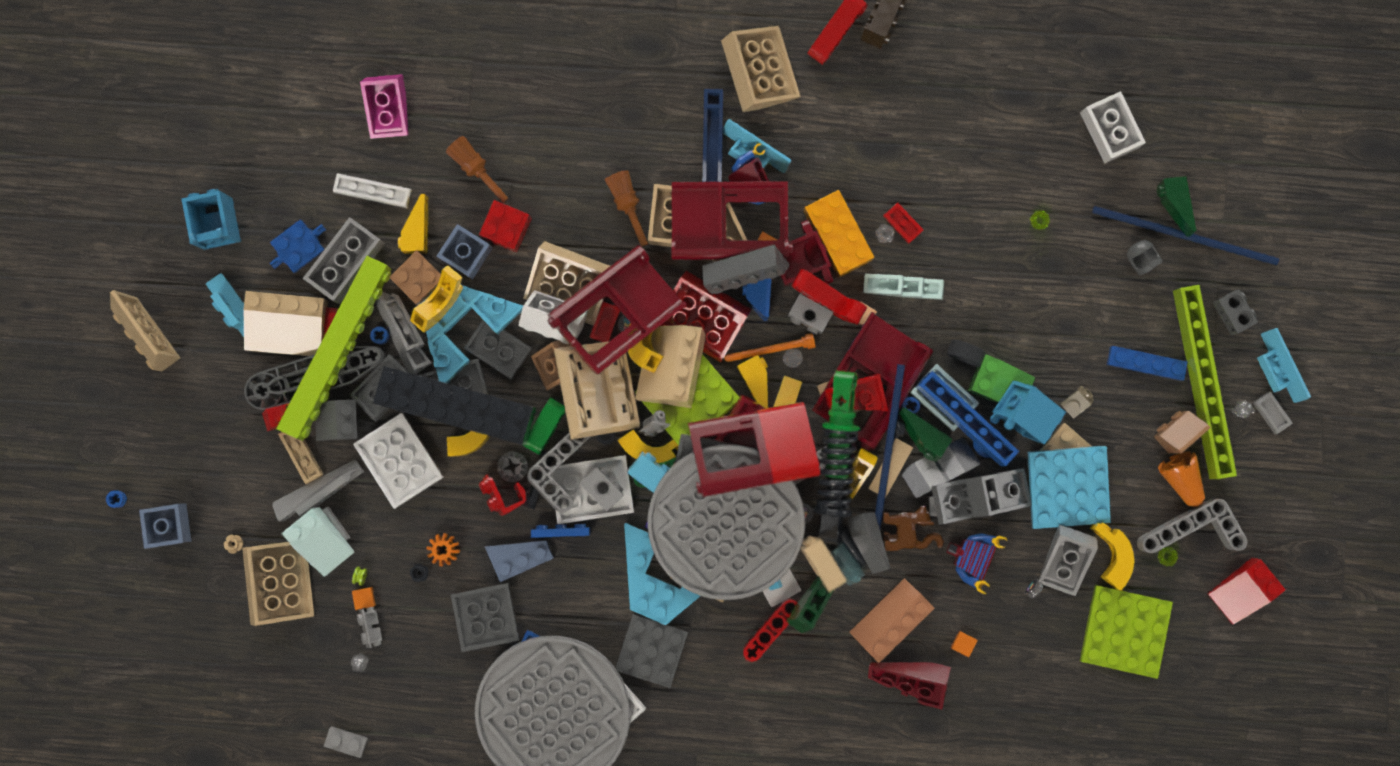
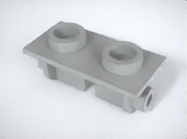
[638,410,670,437]
[357,606,383,648]

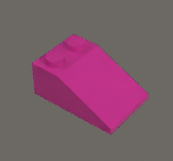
[360,74,408,139]

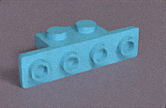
[722,119,791,173]
[206,273,244,337]
[1257,328,1311,403]

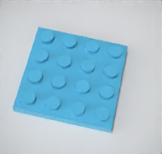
[1028,445,1111,529]

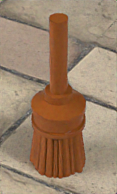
[446,136,509,203]
[605,170,648,247]

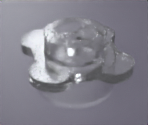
[1231,401,1255,418]

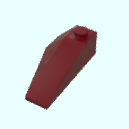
[868,662,951,710]

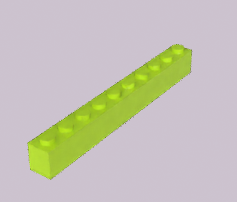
[277,255,392,441]
[1173,285,1237,479]

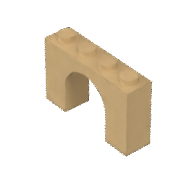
[800,535,846,592]

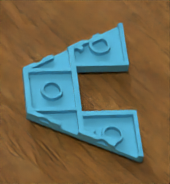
[422,285,523,383]
[624,523,700,625]

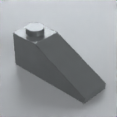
[847,513,891,574]

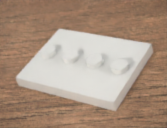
[353,413,444,509]
[550,455,634,524]

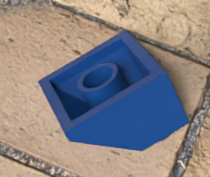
[742,278,771,321]

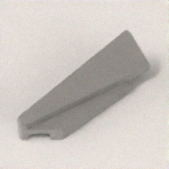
[375,292,431,375]

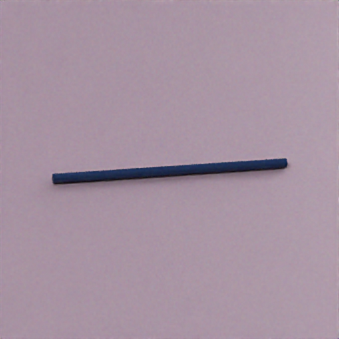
[1092,206,1279,265]
[875,364,905,529]

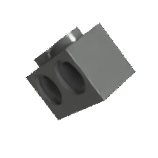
[1212,289,1258,335]

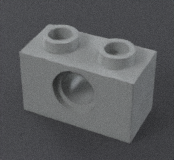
[788,294,833,335]
[580,467,624,512]

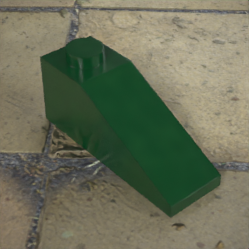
[1157,176,1197,237]
[898,407,952,462]
[786,576,835,633]

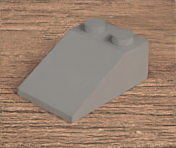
[1038,524,1098,596]

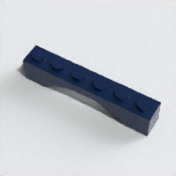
[702,89,723,182]

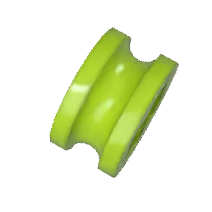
[352,567,368,586]

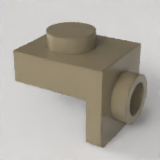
[1061,386,1094,419]

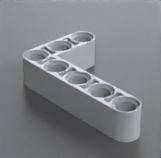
[527,417,591,513]
[1137,498,1247,553]

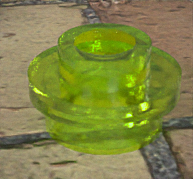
[1030,211,1050,230]
[1158,547,1178,566]

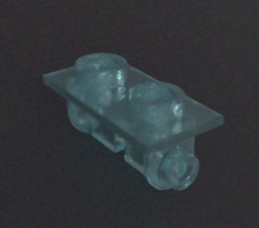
[830,544,865,586]

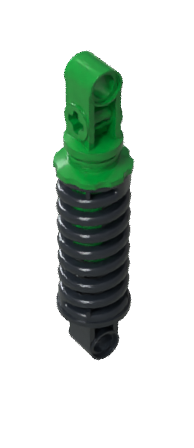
[814,371,860,545]

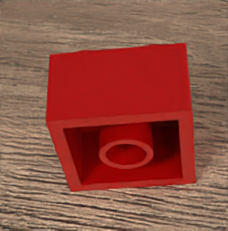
[479,200,532,253]

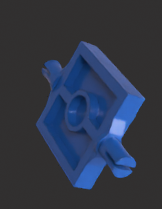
[270,219,326,273]

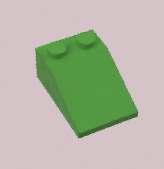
[967,354,1035,404]

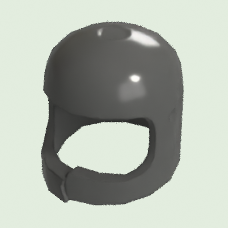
[1127,240,1163,275]

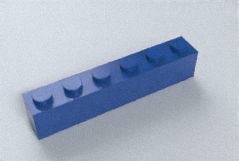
[916,371,1019,466]

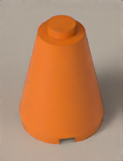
[1158,451,1205,507]

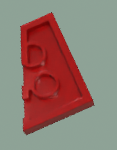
[824,374,888,411]

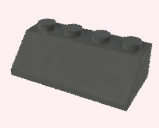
[702,245,789,294]

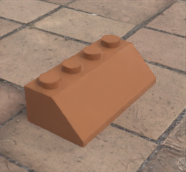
[849,578,934,663]

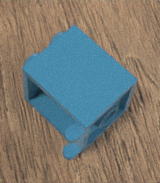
[182,189,241,250]
[990,380,1066,444]

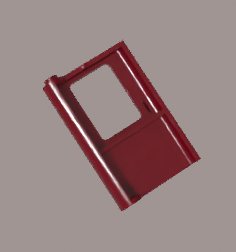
[812,312,934,451]

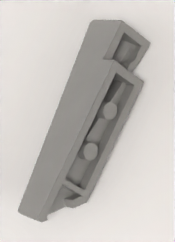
[273,460,364,522]

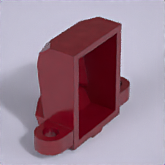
[780,220,833,286]

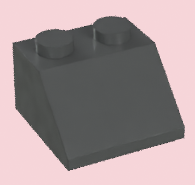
[315,400,357,441]

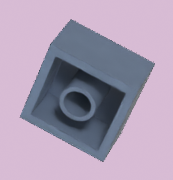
[437,224,493,280]
[139,504,191,549]

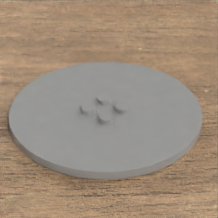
[648,445,805,600]
[475,636,631,766]

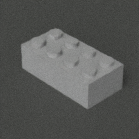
[303,217,385,304]

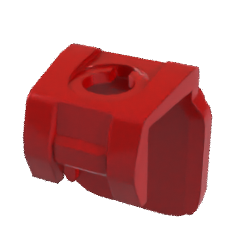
[479,475,526,516]

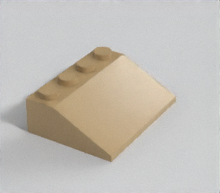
[721,26,801,112]
[523,241,610,326]
[110,290,180,371]
[244,291,328,356]
[635,325,706,408]
[242,542,314,626]

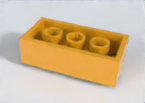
[803,190,874,278]

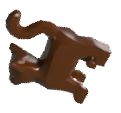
[883,506,944,551]

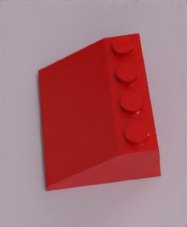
[660,271,752,362]

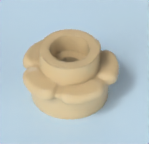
[224,535,243,554]

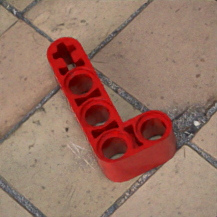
[807,0,868,65]
[791,269,867,325]
[743,598,798,662]

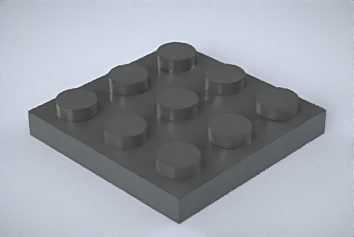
[451,583,520,652]
[616,614,688,688]

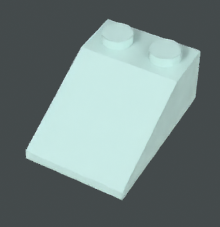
[282,507,355,577]

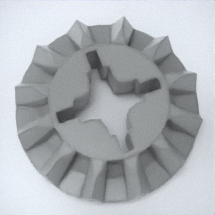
[497,452,528,482]

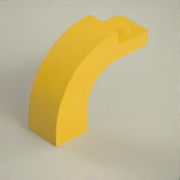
[410,266,463,333]
[628,324,664,373]
[618,429,679,463]
[447,431,490,457]
[1089,522,1134,591]

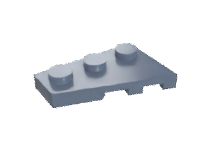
[485,540,554,582]

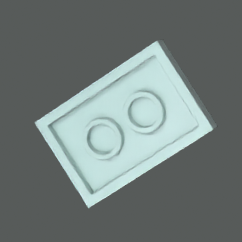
[910,364,979,431]

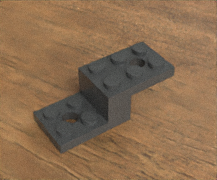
[931,468,1032,525]

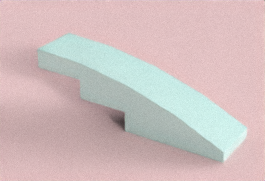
[863,274,944,300]

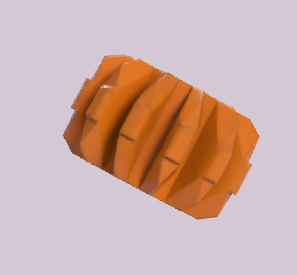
[426,533,460,566]

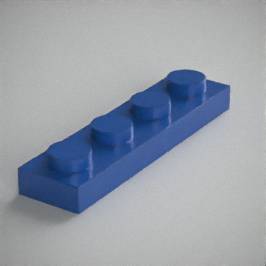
[1107,346,1188,381]

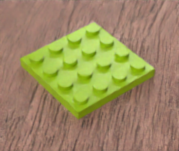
[634,354,739,445]
[1080,585,1173,679]

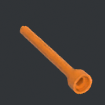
[724,333,815,362]

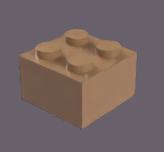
[389,250,441,305]

